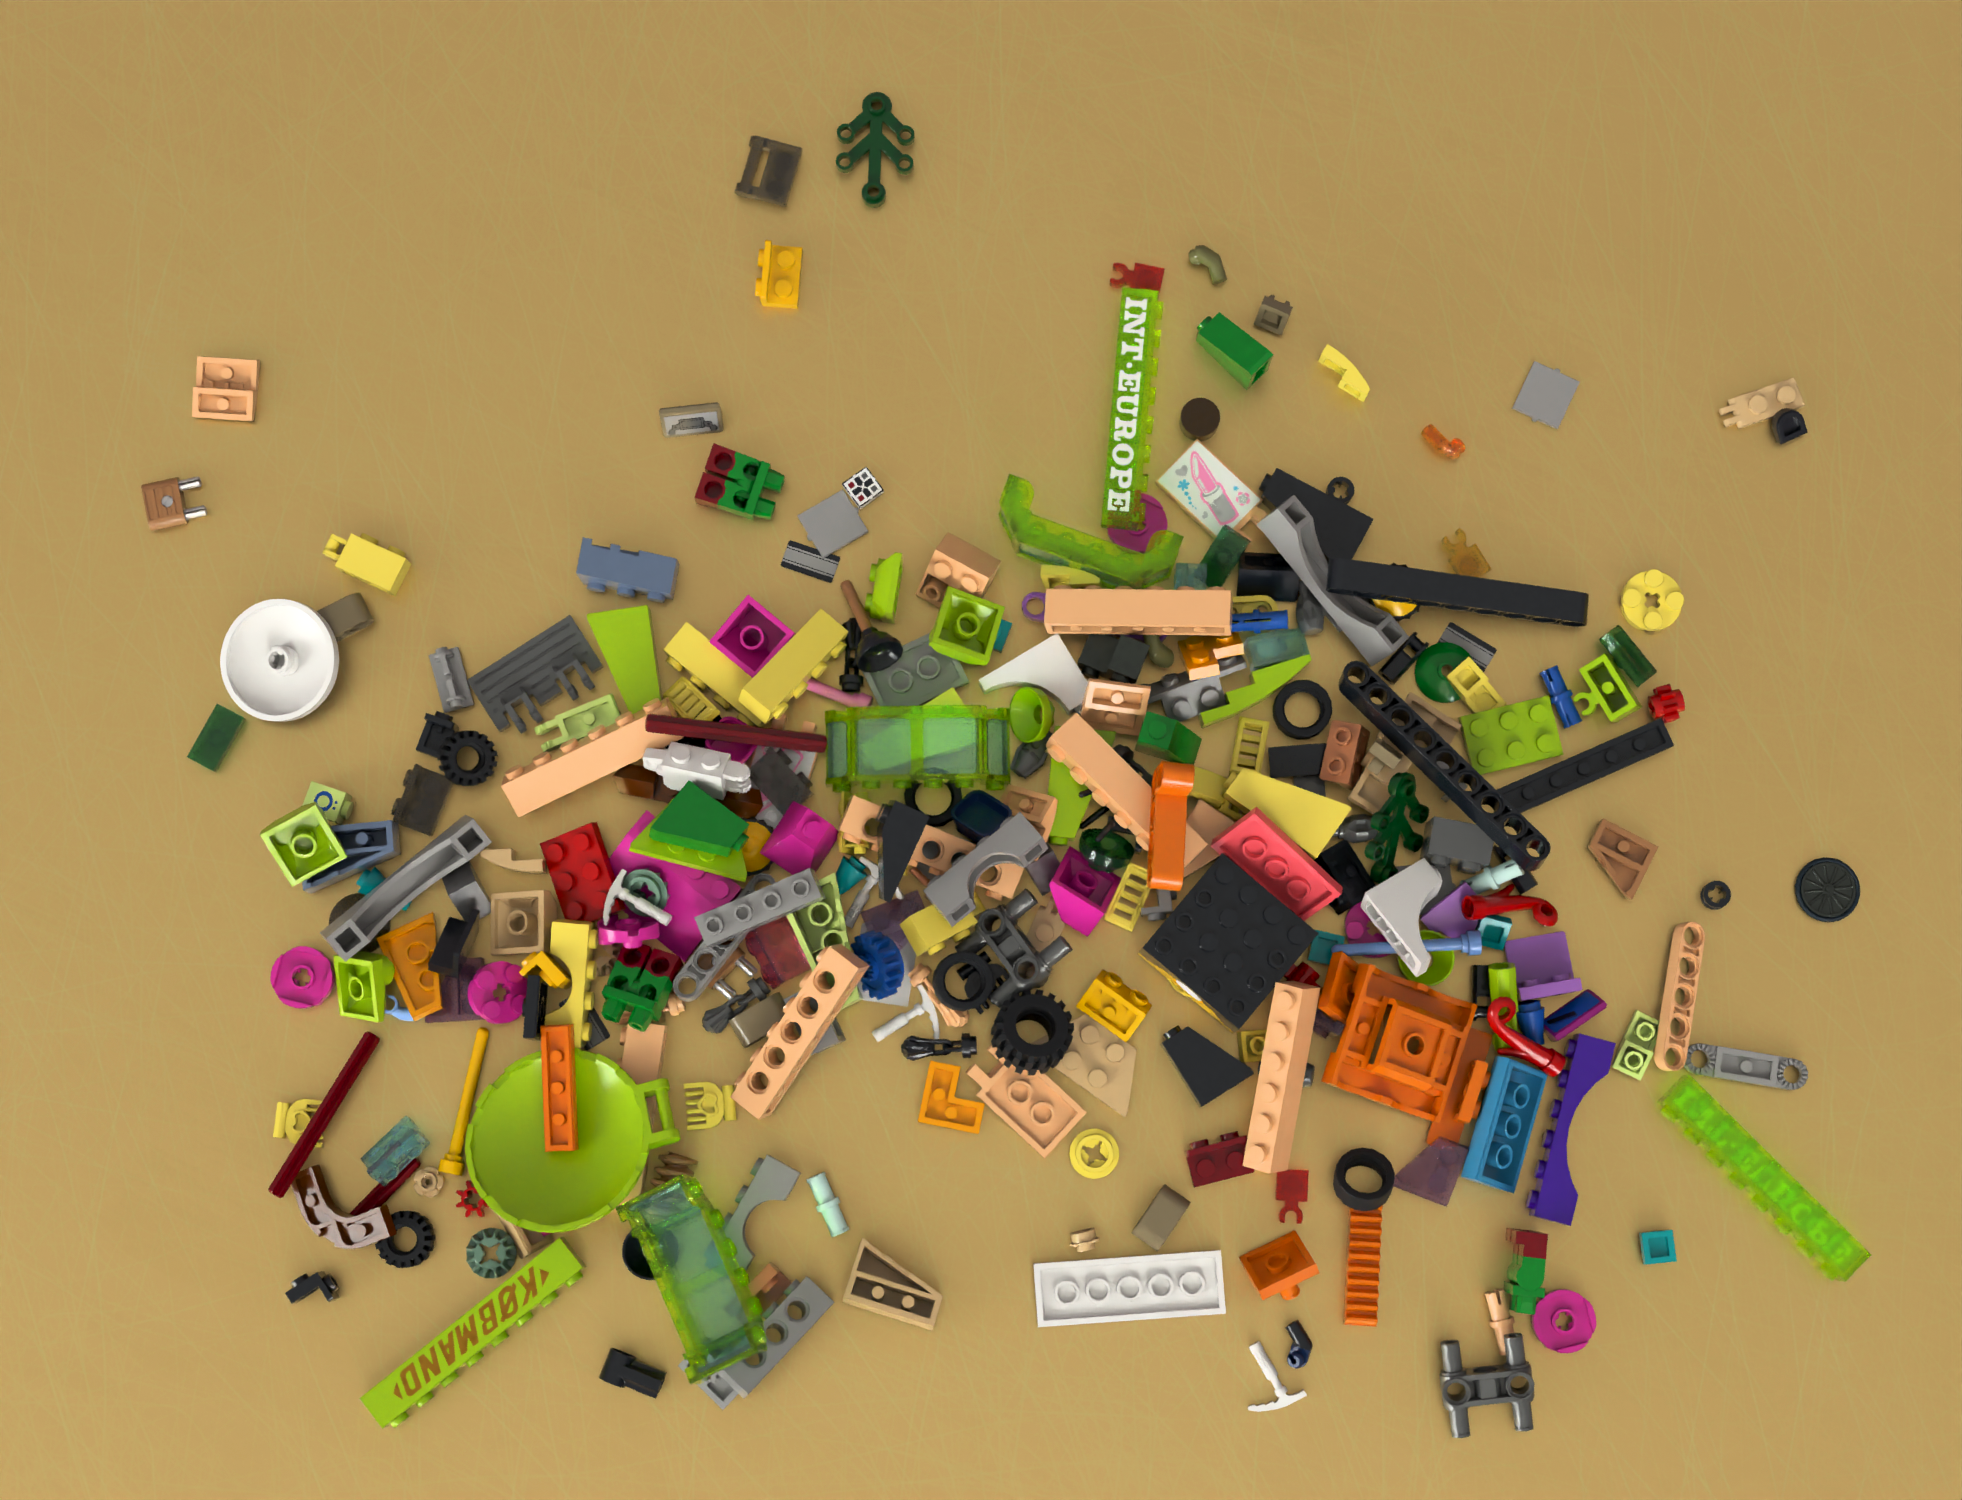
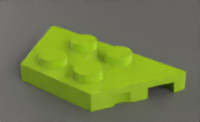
[629,798,747,882]

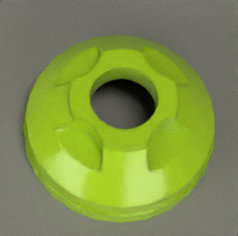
[1009,687,1055,743]
[1398,930,1455,986]

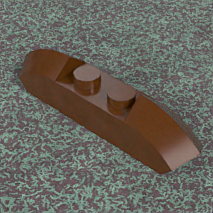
[613,764,763,819]

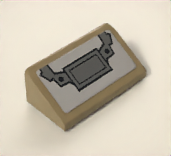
[659,402,723,438]

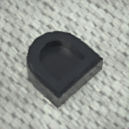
[1772,408,1808,444]

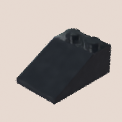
[875,800,930,903]

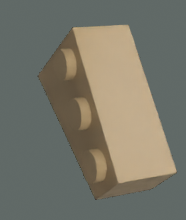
[843,1238,943,1331]

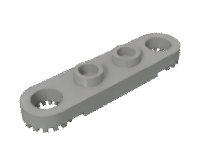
[1684,1043,1808,1090]

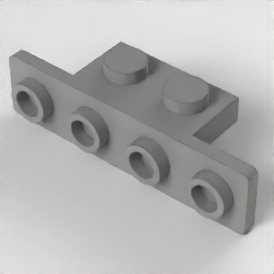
[1140,655,1247,722]

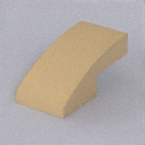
[480,848,547,874]

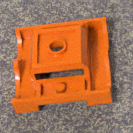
[1321,963,1478,1123]

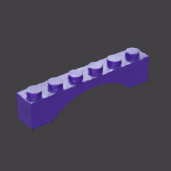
[1526,1033,1616,1226]

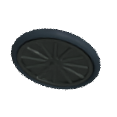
[1795,857,1860,922]

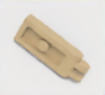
[1719,378,1805,429]
[1026,896,1066,978]

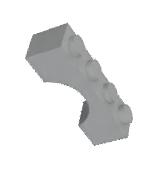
[923,812,1048,927]
[704,1155,801,1284]

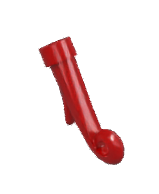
[1461,884,1558,927]
[1487,997,1566,1077]

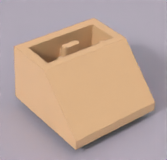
[915,532,1001,608]

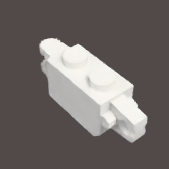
[643,741,752,800]

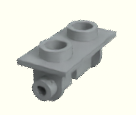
[429,647,474,713]

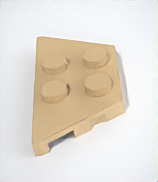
[1030,1014,1137,1117]

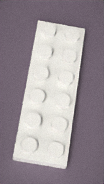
[1033,1250,1226,1327]

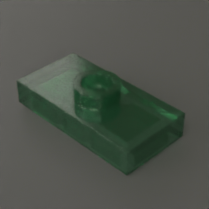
[1192,524,1251,587]
[1599,625,1657,687]
[187,704,246,772]

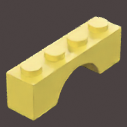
[545,919,598,1049]

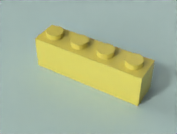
[738,608,849,724]
[663,622,765,727]

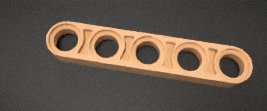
[1654,922,1705,1071]

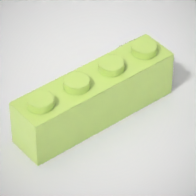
[787,872,864,1010]

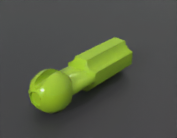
[1488,962,1520,1051]

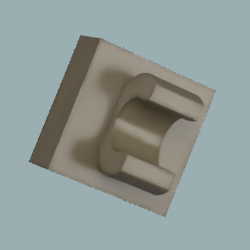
[1254,295,1293,335]
[1367,737,1403,775]

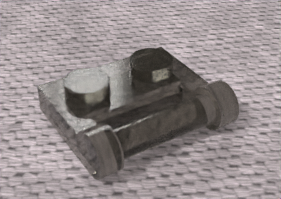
[734,135,803,207]

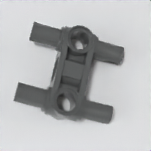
[955,889,1073,1009]
[1439,1333,1535,1438]

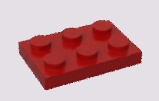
[540,822,626,922]

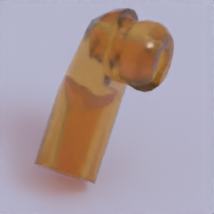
[1421,424,1466,459]

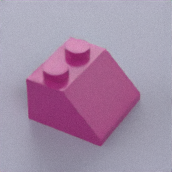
[709,595,795,678]

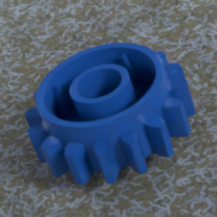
[851,930,904,1000]

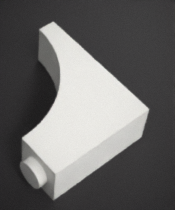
[979,634,1088,715]
[1360,858,1443,977]

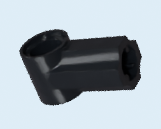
[599,1348,667,1398]

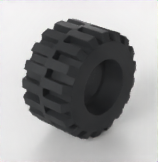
[991,989,1074,1075]

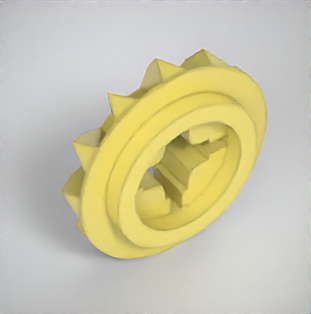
[1069,1129,1119,1179]

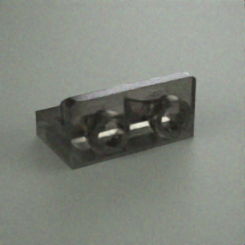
[749,747,814,816]
[391,764,453,837]

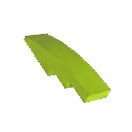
[1198,654,1312,728]

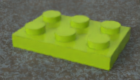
[1458,695,1564,775]

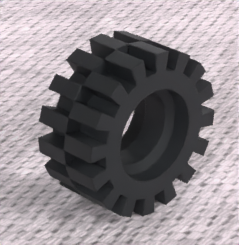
[438,731,498,786]
[375,1211,435,1268]

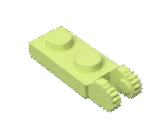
[534,693,621,752]

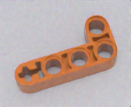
[1147,761,1195,891]

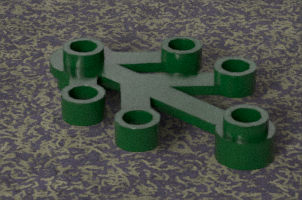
[836,92,915,208]
[1365,772,1429,884]

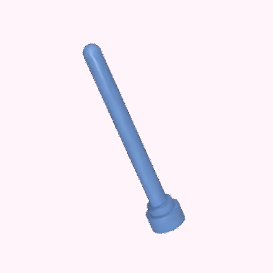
[1331,930,1482,956]

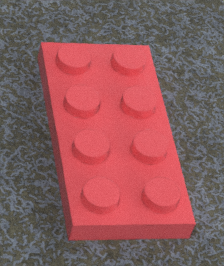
[1211,807,1343,921]

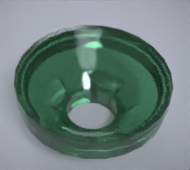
[1078,828,1134,873]

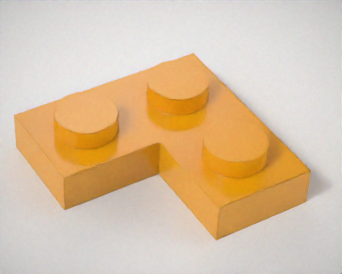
[1178,632,1244,680]
[918,1060,985,1134]

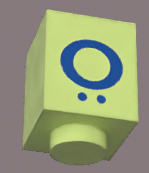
[302,781,353,825]

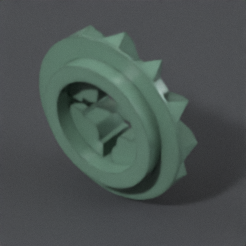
[622,867,670,917]
[466,1228,517,1278]

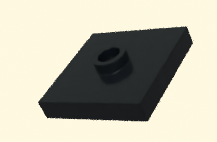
[522,975,548,1041]

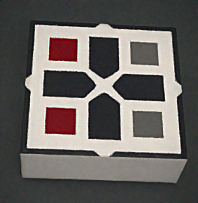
[842,467,884,509]

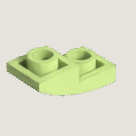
[1611,1009,1659,1081]

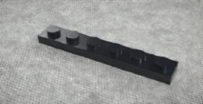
[1497,718,1674,813]

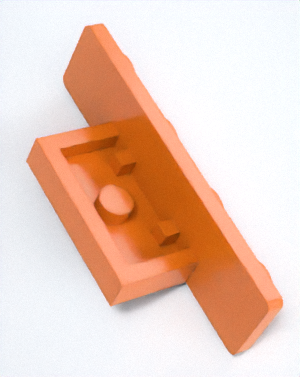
[1426,1028,1492,1152]

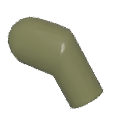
[1188,245,1227,284]
[1143,635,1174,668]

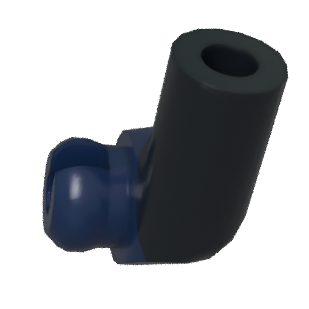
[1285,1320,1313,1369]

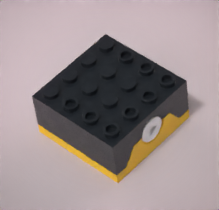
[1138,853,1319,1034]

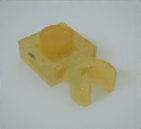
[1442,528,1491,577]

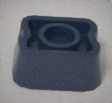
[951,790,1012,843]

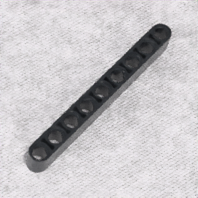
[1326,558,1589,627]
[1338,661,1551,871]

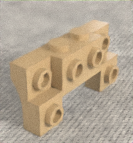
[1347,692,1462,819]

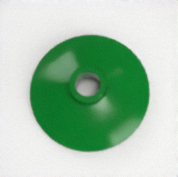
[1414,642,1473,703]

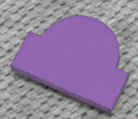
[1420,881,1478,938]

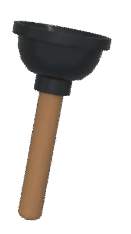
[840,580,903,673]

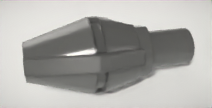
[1010,731,1053,779]

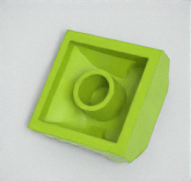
[865,552,903,624]
[928,586,1005,666]
[260,802,347,887]
[333,951,395,1022]

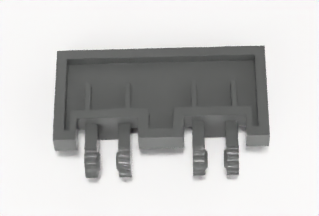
[467,615,604,734]

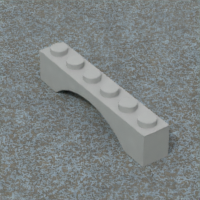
[1257,495,1409,667]
[320,815,492,962]

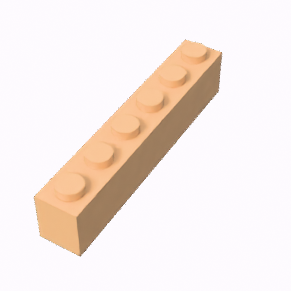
[1044,585,1233,636]
[501,697,684,817]
[1046,712,1208,869]
[1242,981,1320,1174]
[614,1024,668,1213]

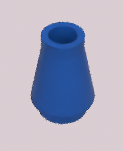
[1516,1000,1545,1045]

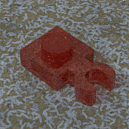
[1109,263,1165,300]
[1275,1169,1309,1224]

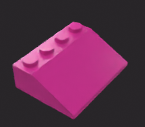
[609,810,743,962]

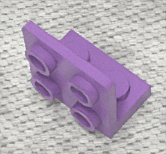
[1504,931,1583,1002]

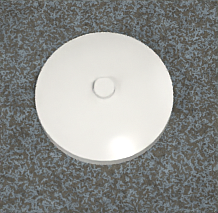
[220,599,339,722]

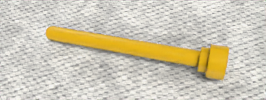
[438,1027,489,1176]

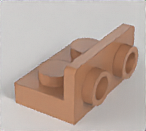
[1319,720,1370,790]
[724,1262,791,1328]

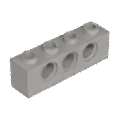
[694,868,826,947]
[717,1276,834,1399]

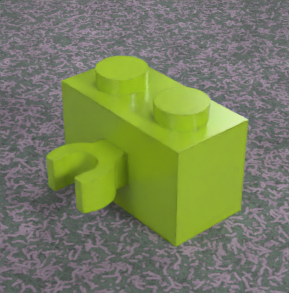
[1573,653,1642,723]

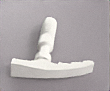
[844,856,904,928]
[603,869,672,926]
[872,984,940,1042]
[1248,1341,1307,1412]

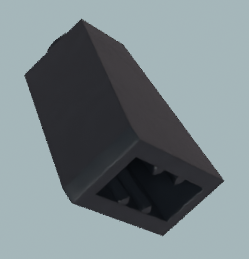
[1160,1025,1254,1107]

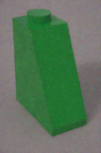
[1196,312,1273,390]
[1135,711,1202,765]
[649,780,749,857]

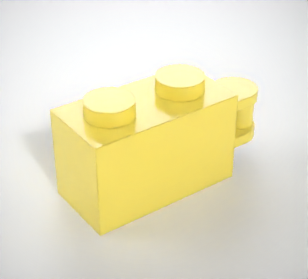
[322,533,411,596]
[899,891,986,957]

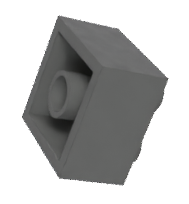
[1420,816,1494,874]

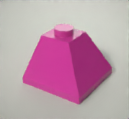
[759,801,839,875]
[1049,846,1122,937]

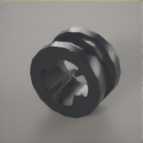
[1326,477,1355,504]
[1700,881,1731,910]

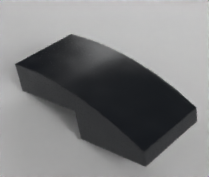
[1268,743,1327,779]

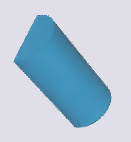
[1461,1056,1548,1194]

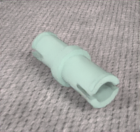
[1460,859,1525,895]
[806,1172,850,1237]

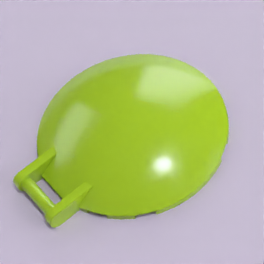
[465,1048,681,1233]

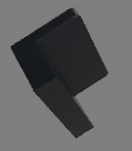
[1236,552,1300,602]
[428,909,480,979]

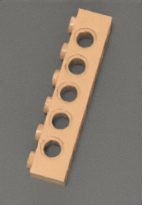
[837,795,1024,902]
[730,944,870,1120]

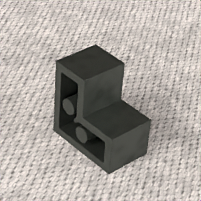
[1077,634,1150,684]

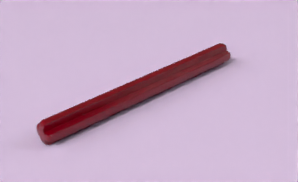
[645,714,827,753]
[268,1031,380,1198]

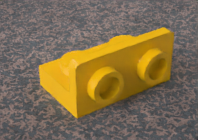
[755,240,803,309]
[519,951,572,990]
[1076,969,1152,1042]

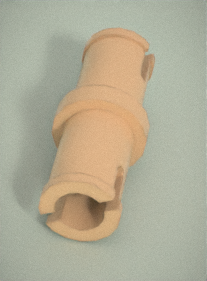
[1484,1288,1515,1355]

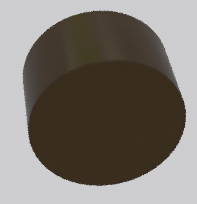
[1179,398,1220,441]

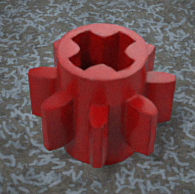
[1648,684,1685,723]
[1283,961,1321,987]
[456,1180,489,1217]

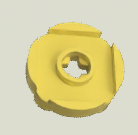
[1621,569,1684,632]

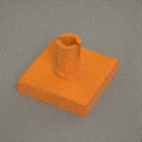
[1317,951,1359,1027]
[1239,1230,1319,1300]

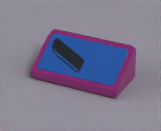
[1544,989,1607,1042]

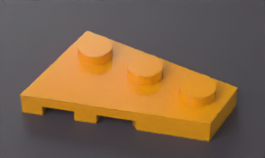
[376,912,443,1022]

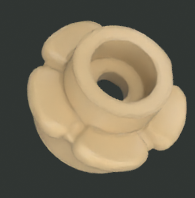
[413,1166,444,1198]
[1070,1228,1100,1252]

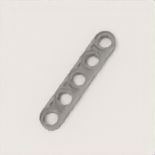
[673,873,775,1002]

